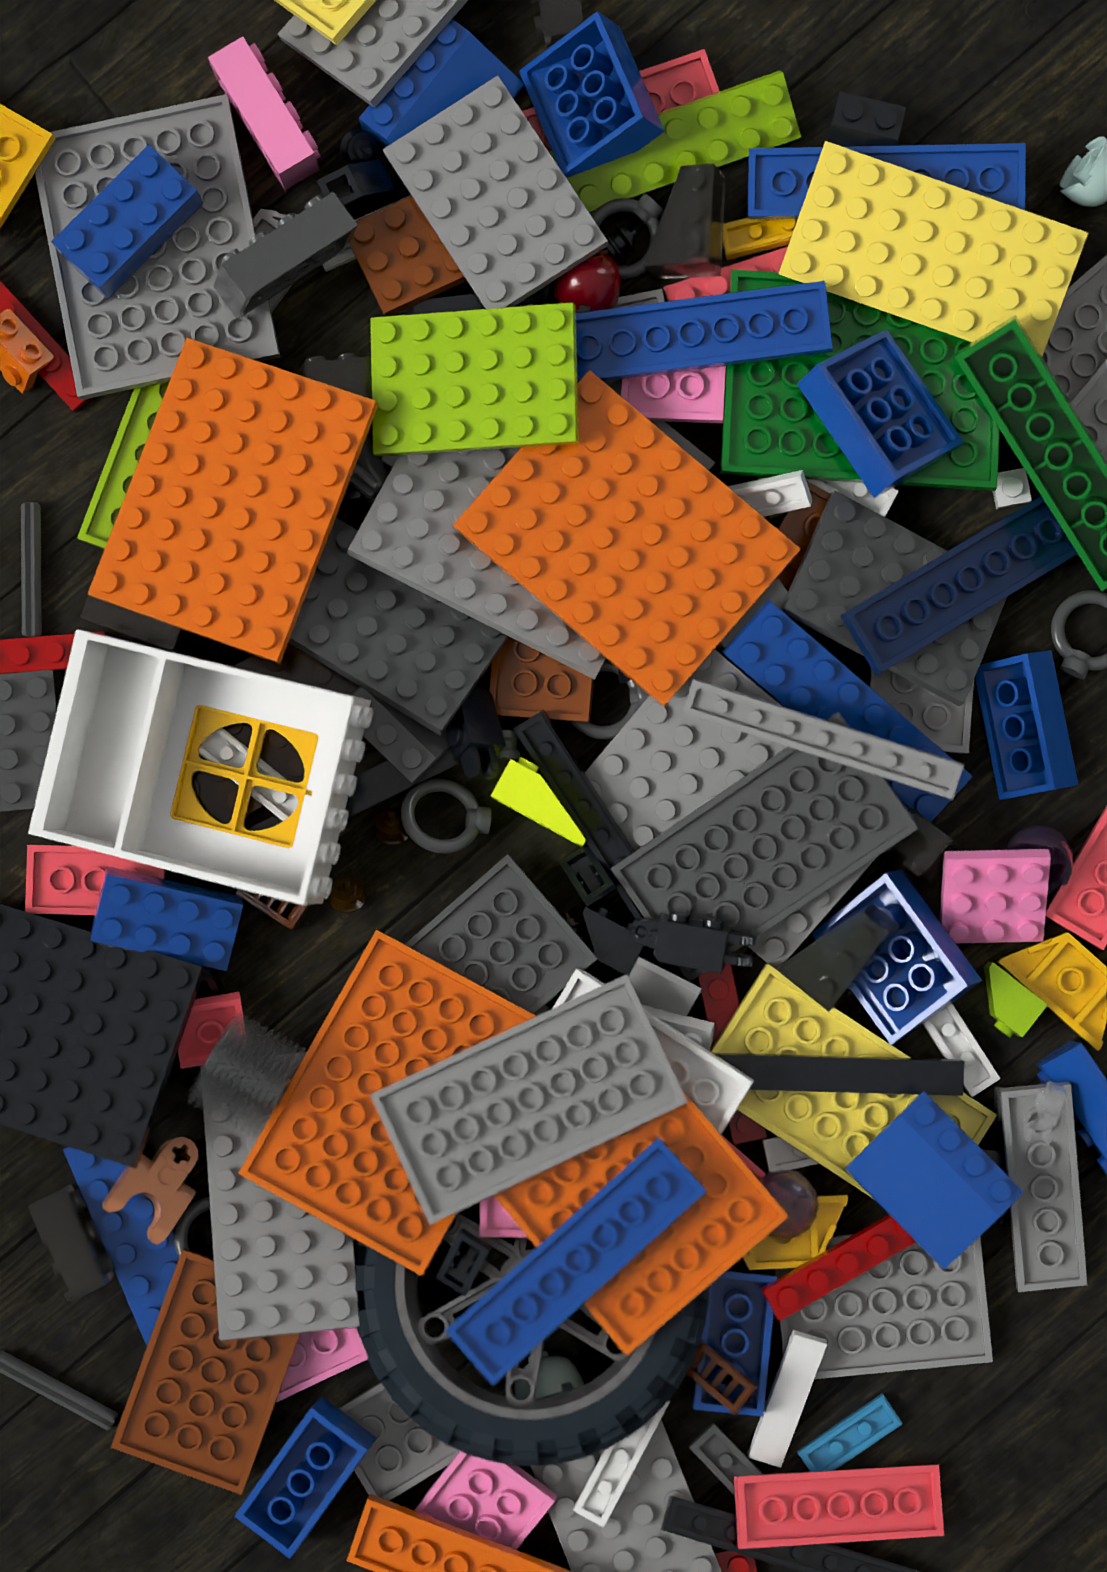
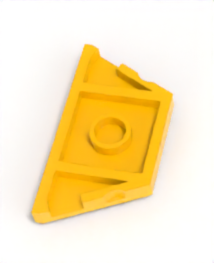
[997,932,1107,1051]
[742,1195,848,1270]

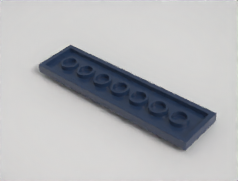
[840,496,1078,676]

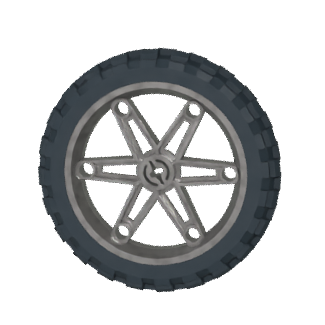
[355,1213,709,1466]

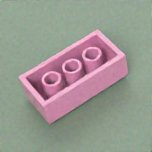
[208,36,321,191]

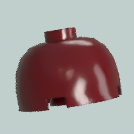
[552,250,622,312]

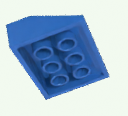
[519,11,665,178]
[359,19,525,148]
[797,329,964,498]
[811,869,982,1045]
[844,1091,1024,1270]

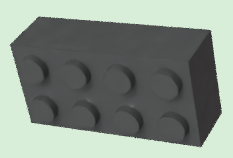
[213,192,358,320]

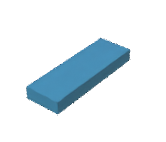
[797,1393,903,1472]

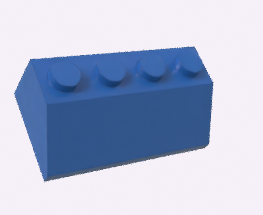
[975,650,1079,800]
[1036,1040,1107,1175]

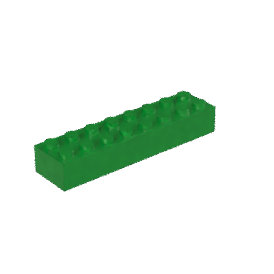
[955,315,1107,591]

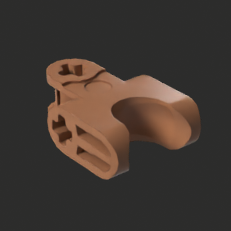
[102,1137,198,1245]

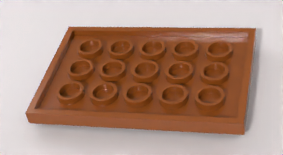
[111,1248,300,1495]

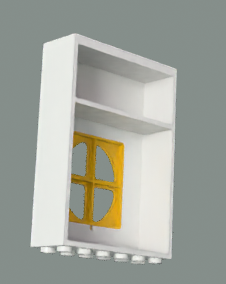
[28,629,373,905]

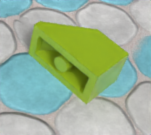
[984,961,1047,1038]

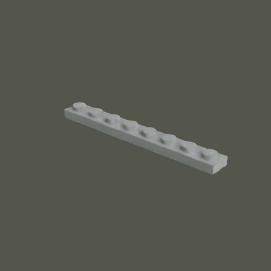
[683,678,964,799]

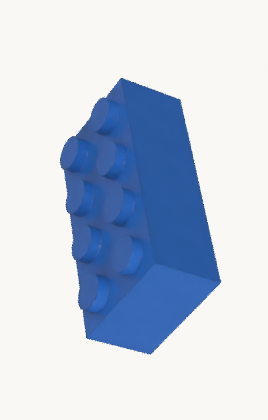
[51,144,204,299]
[90,866,243,971]
[692,1267,777,1417]
[234,1396,377,1559]

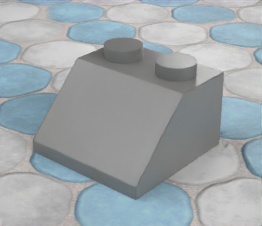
[628,957,702,1017]

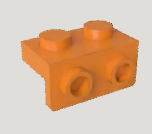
[0,309,54,394]

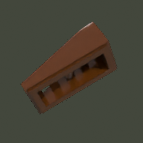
[236,888,310,930]
[686,1341,760,1415]

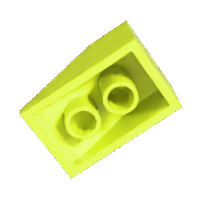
[491,757,586,847]

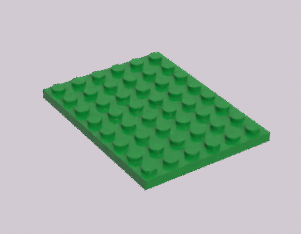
[721,270,999,491]

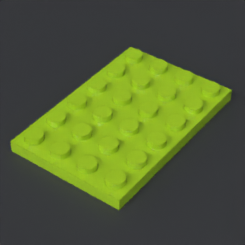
[371,303,579,457]

